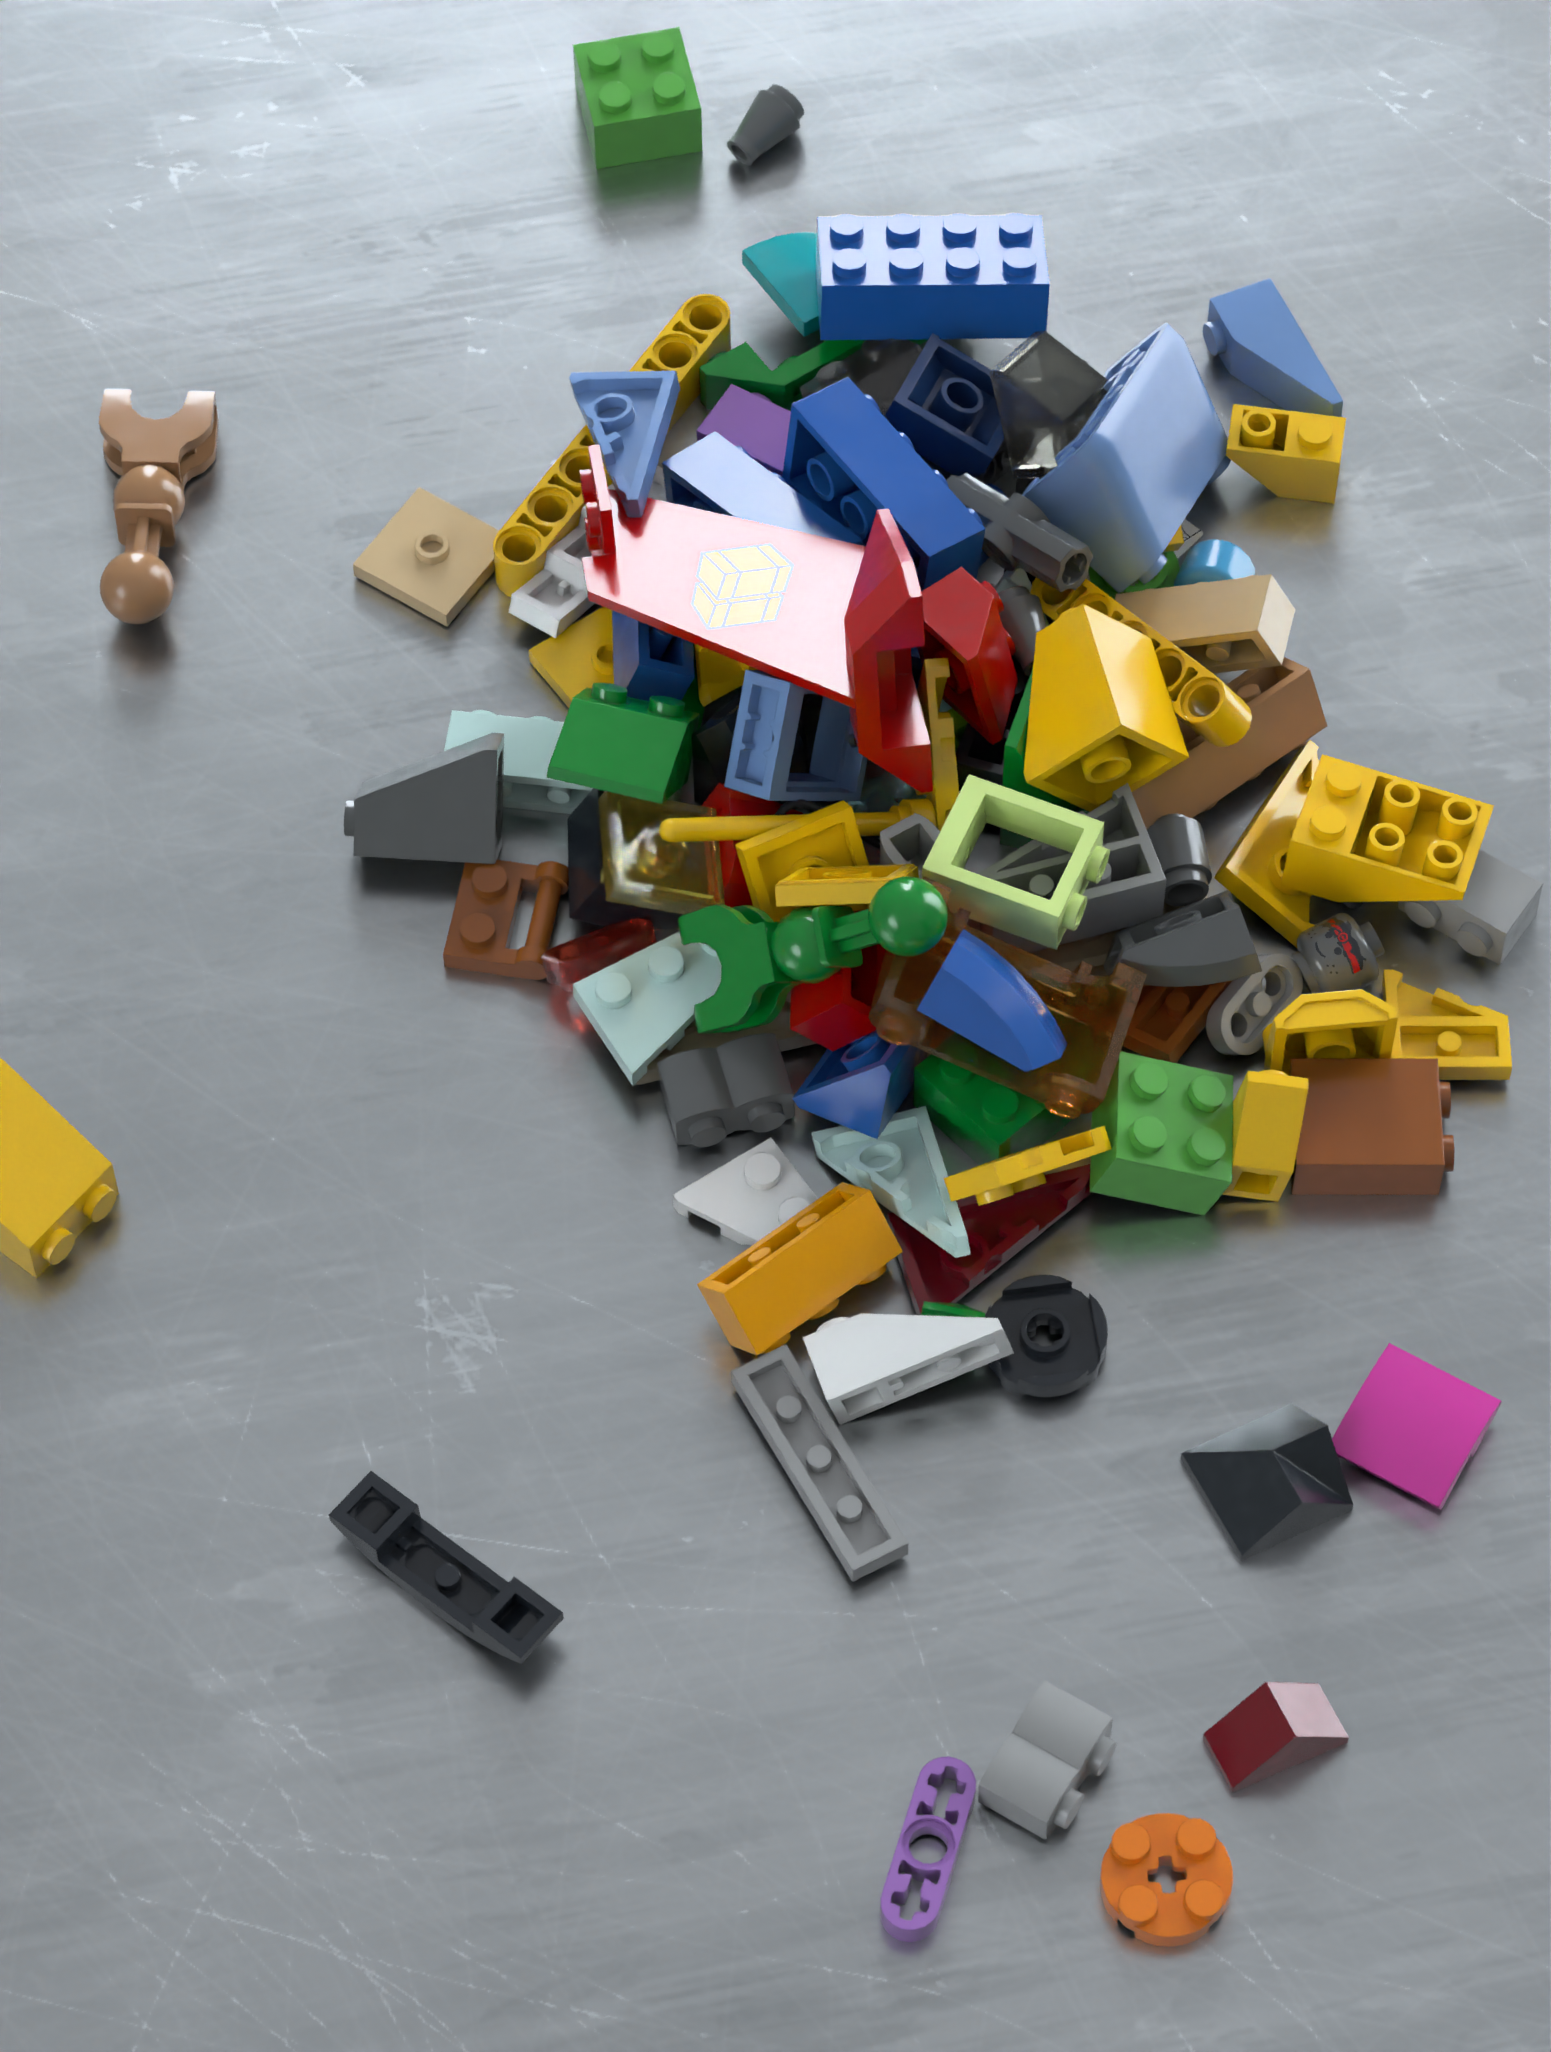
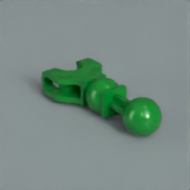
[678,877,948,1034]

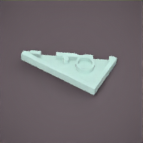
[812,1106,971,1258]

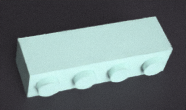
[444,710,682,814]

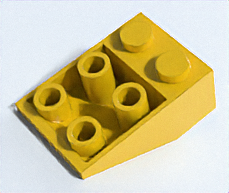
[1281,754,1494,902]

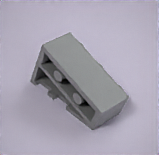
[977,783,1166,959]

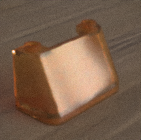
[868,876,1147,1119]

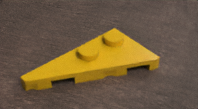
[915,658,959,831]
[1213,740,1319,949]

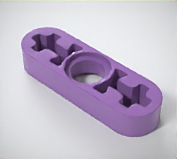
[880,1757,976,1942]

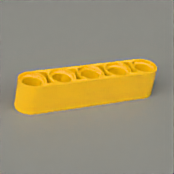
[1030,578,1252,747]

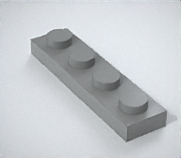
[731,1344,909,1582]

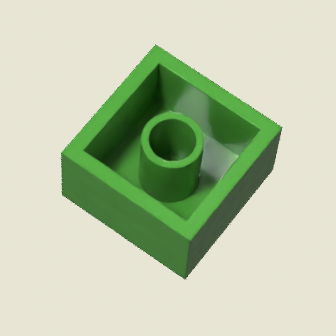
[573,27,703,169]
[1090,1051,1233,1215]

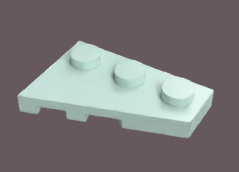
[572,906,730,1086]

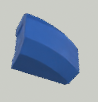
[917,929,1067,1072]

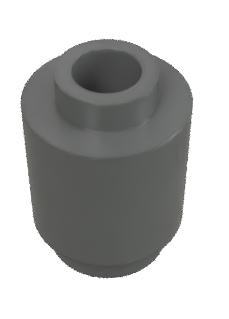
[1147,814,1212,906]

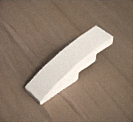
[508,465,667,638]

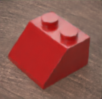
[917,567,1018,745]

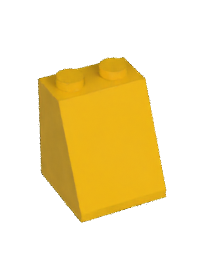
[1023,604,1189,812]
[0,1058,119,1279]

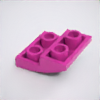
[1332,1343,1502,1510]

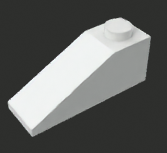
[803,1313,1014,1425]

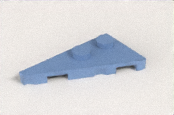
[569,371,680,517]

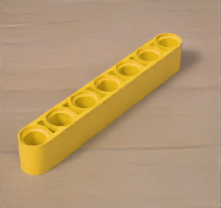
[493,294,731,597]

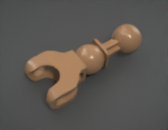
[99,389,218,624]

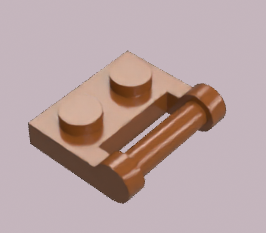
[443,860,569,980]

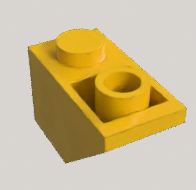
[1226,404,1346,504]
[1222,1070,1308,1202]

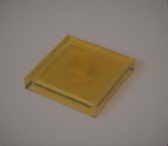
[598,791,725,915]

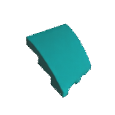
[742,232,820,337]

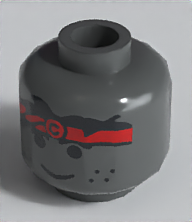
[1291,913,1385,994]

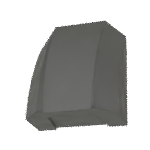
[1103,890,1262,987]

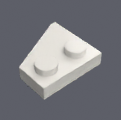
[673,1138,818,1245]

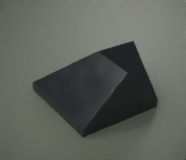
[1181,1403,1353,1561]

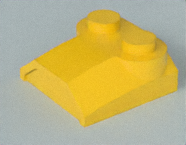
[1262,989,1398,1076]

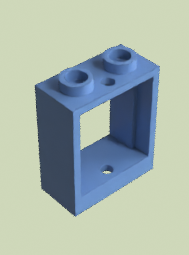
[724,670,868,801]

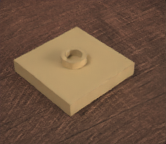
[353,487,499,627]

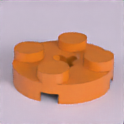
[1100,1813,1233,1947]

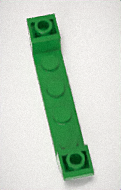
[700,339,928,411]

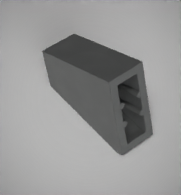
[344,733,504,864]

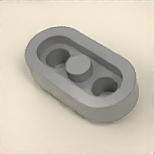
[1206,953,1303,1056]

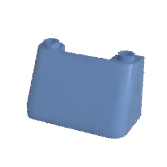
[1023,323,1231,593]

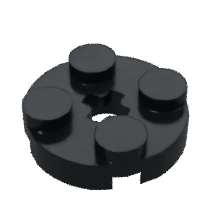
[985,1275,1108,1397]

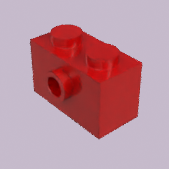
[790,905,885,1051]

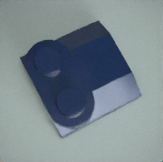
[885,333,1030,477]

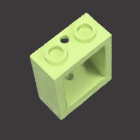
[922,774,1110,950]

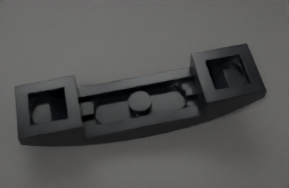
[329,1471,564,1664]

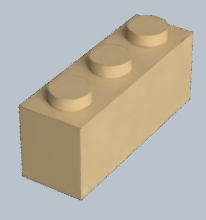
[1115,574,1295,674]

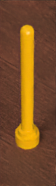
[659,799,936,842]

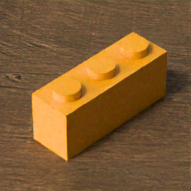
[697,1182,903,1355]

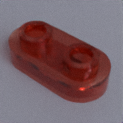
[541,919,657,991]

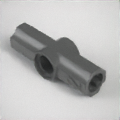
[946,473,1093,592]

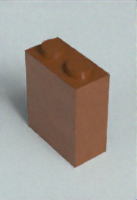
[1289,1058,1455,1195]

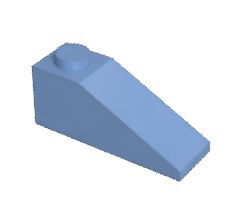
[1203,278,1343,417]

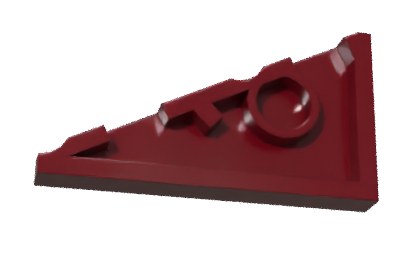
[888,1164,1092,1315]

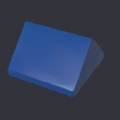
[792,1001,935,1139]

